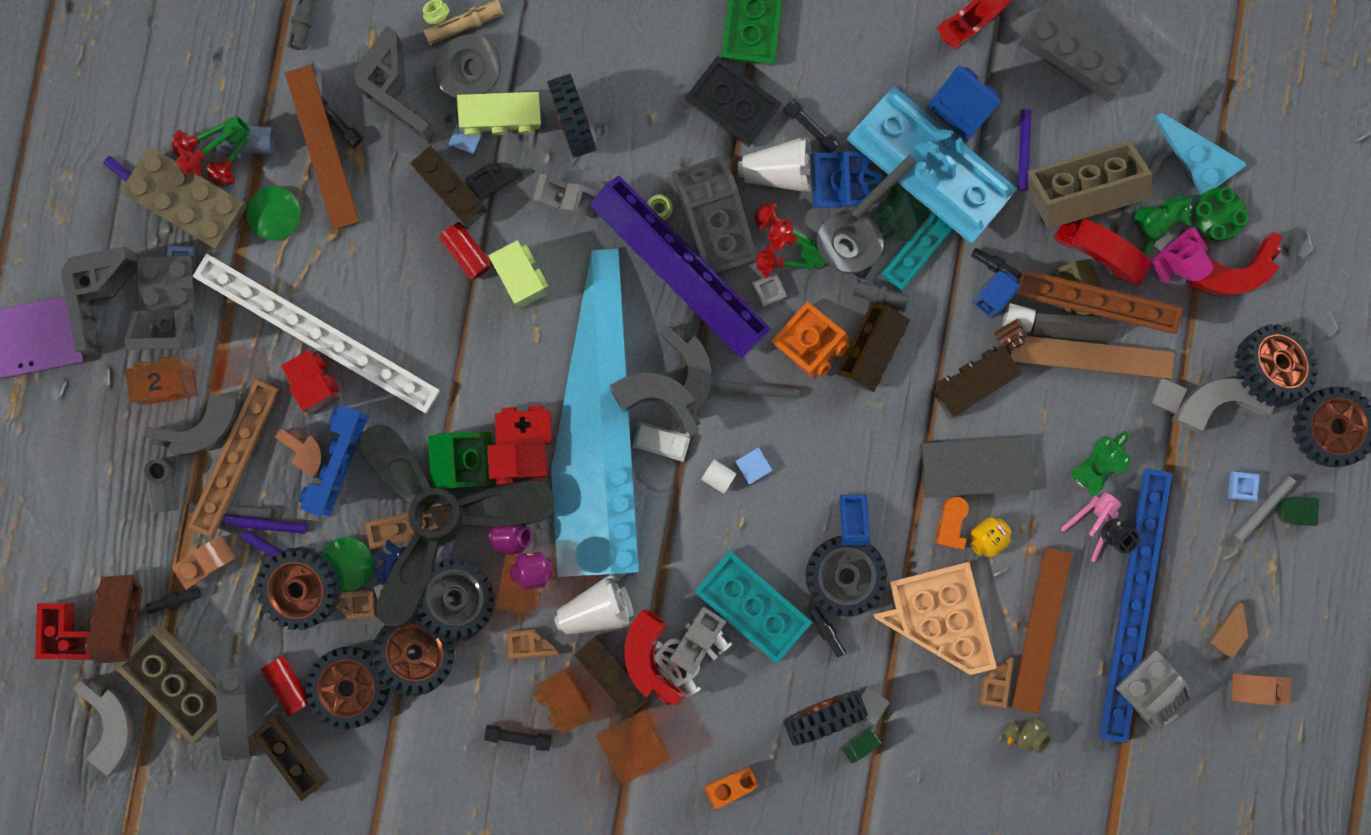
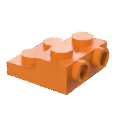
[771,302,850,380]

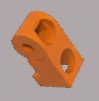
[934,497,969,550]
[703,766,759,810]

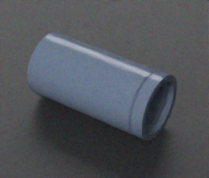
[215,126,275,154]

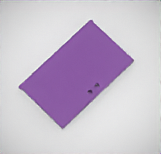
[0,296,85,379]

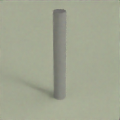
[1234,476,1297,543]

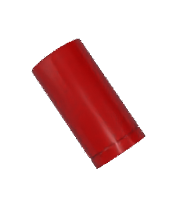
[439,222,493,281]
[260,655,309,717]

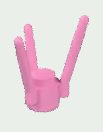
[1061,492,1122,562]

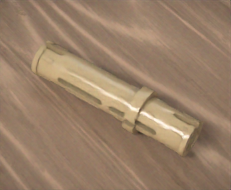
[423,0,504,46]

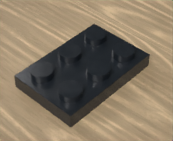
[685,56,782,148]

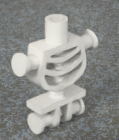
[655,616,732,697]

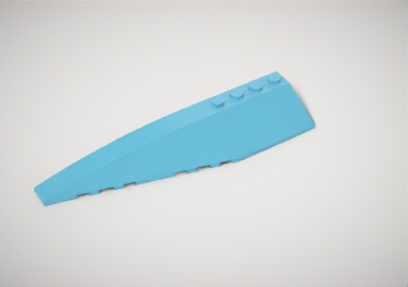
[551,248,639,577]

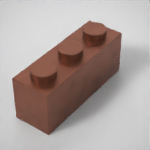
[85,575,143,663]

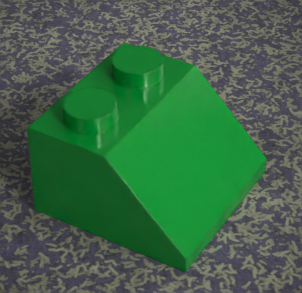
[428,432,494,490]

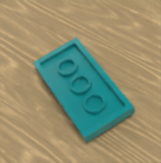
[694,550,813,664]

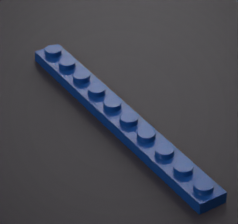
[1098,468,1173,743]

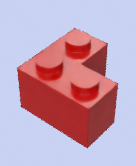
[281,350,341,415]
[487,443,549,485]
[35,602,93,660]

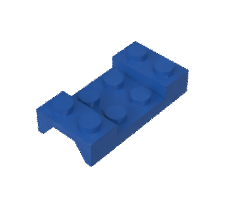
[299,405,369,517]

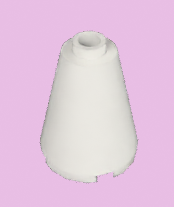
[738,137,812,192]
[554,574,634,635]

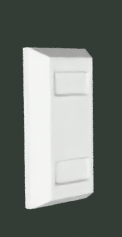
[632,421,691,462]

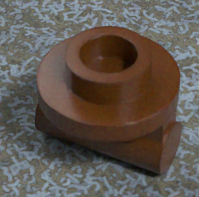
[994,318,1027,350]

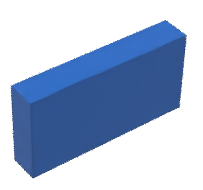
[839,495,870,545]

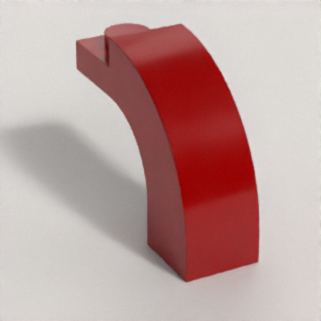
[936,0,1015,49]
[1054,218,1152,287]
[1190,232,1283,297]
[624,609,687,706]

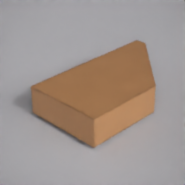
[336,590,377,619]
[1208,602,1248,659]
[506,629,560,659]
[978,657,1014,709]

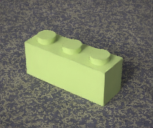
[457,92,541,136]

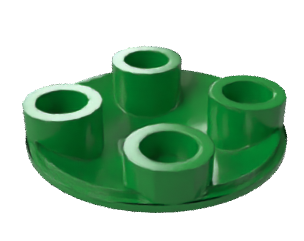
[247,187,301,241]
[1194,187,1249,241]
[322,537,374,592]

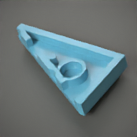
[1153,113,1247,195]

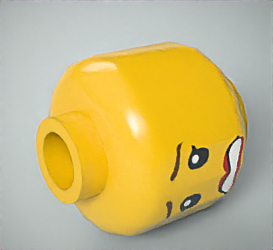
[970,517,1012,558]

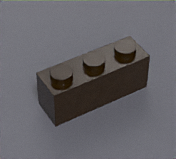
[410,145,488,228]
[836,301,910,392]
[932,346,1022,419]
[574,635,650,718]
[251,715,329,801]

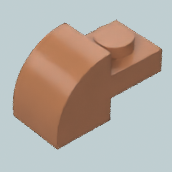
[275,428,326,478]
[172,537,237,590]
[1231,673,1292,705]

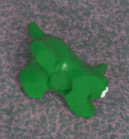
[1133,194,1192,257]
[1071,431,1131,496]

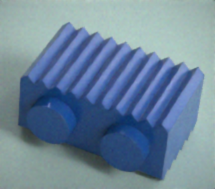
[972,271,1020,318]

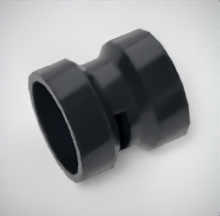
[1101,518,1140,554]

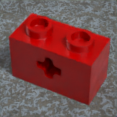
[495,405,553,445]

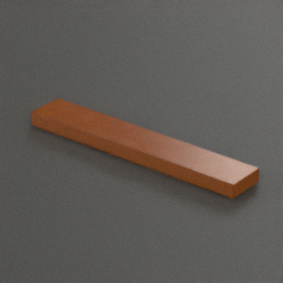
[284,65,360,230]
[1015,269,1184,335]
[1011,548,1072,714]

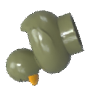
[1004,717,1052,753]

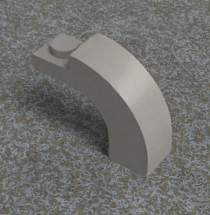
[1172,378,1275,433]
[73,679,135,776]

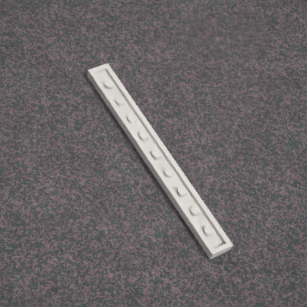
[192,253,440,414]

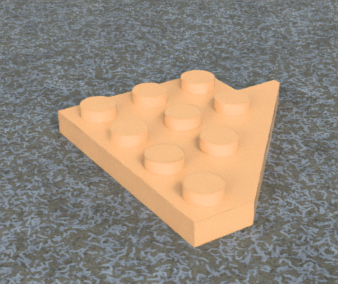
[873,562,997,675]

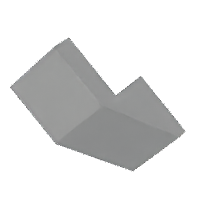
[533,174,599,218]
[670,607,726,675]

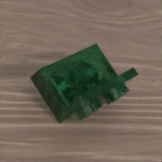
[873,182,929,242]

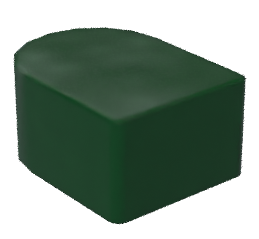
[1276,497,1319,526]
[841,726,882,764]

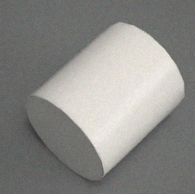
[1002,303,1036,333]
[701,459,736,494]

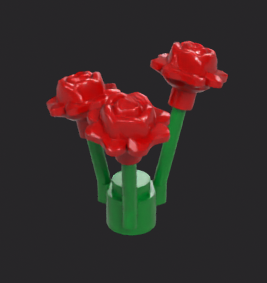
[171,116,251,186]
[754,202,826,278]

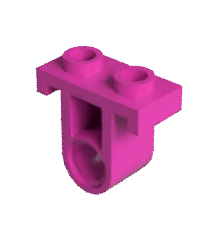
[1150,227,1213,283]

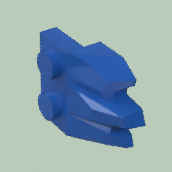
[810,151,883,208]

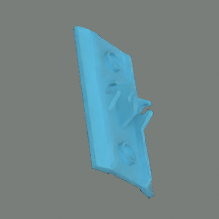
[846,86,1017,244]

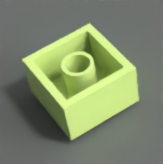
[488,240,548,310]

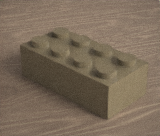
[1028,140,1152,229]
[120,146,248,252]
[114,625,218,744]

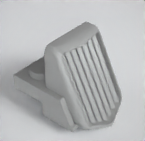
[1115,650,1191,727]

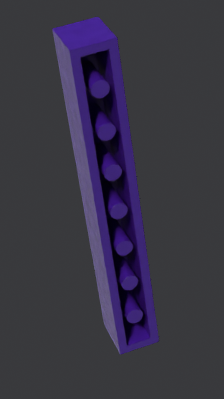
[590,175,771,359]

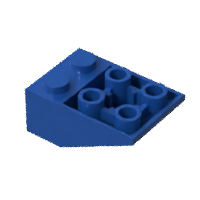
[927,64,1001,142]

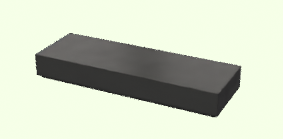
[1031,313,1118,341]

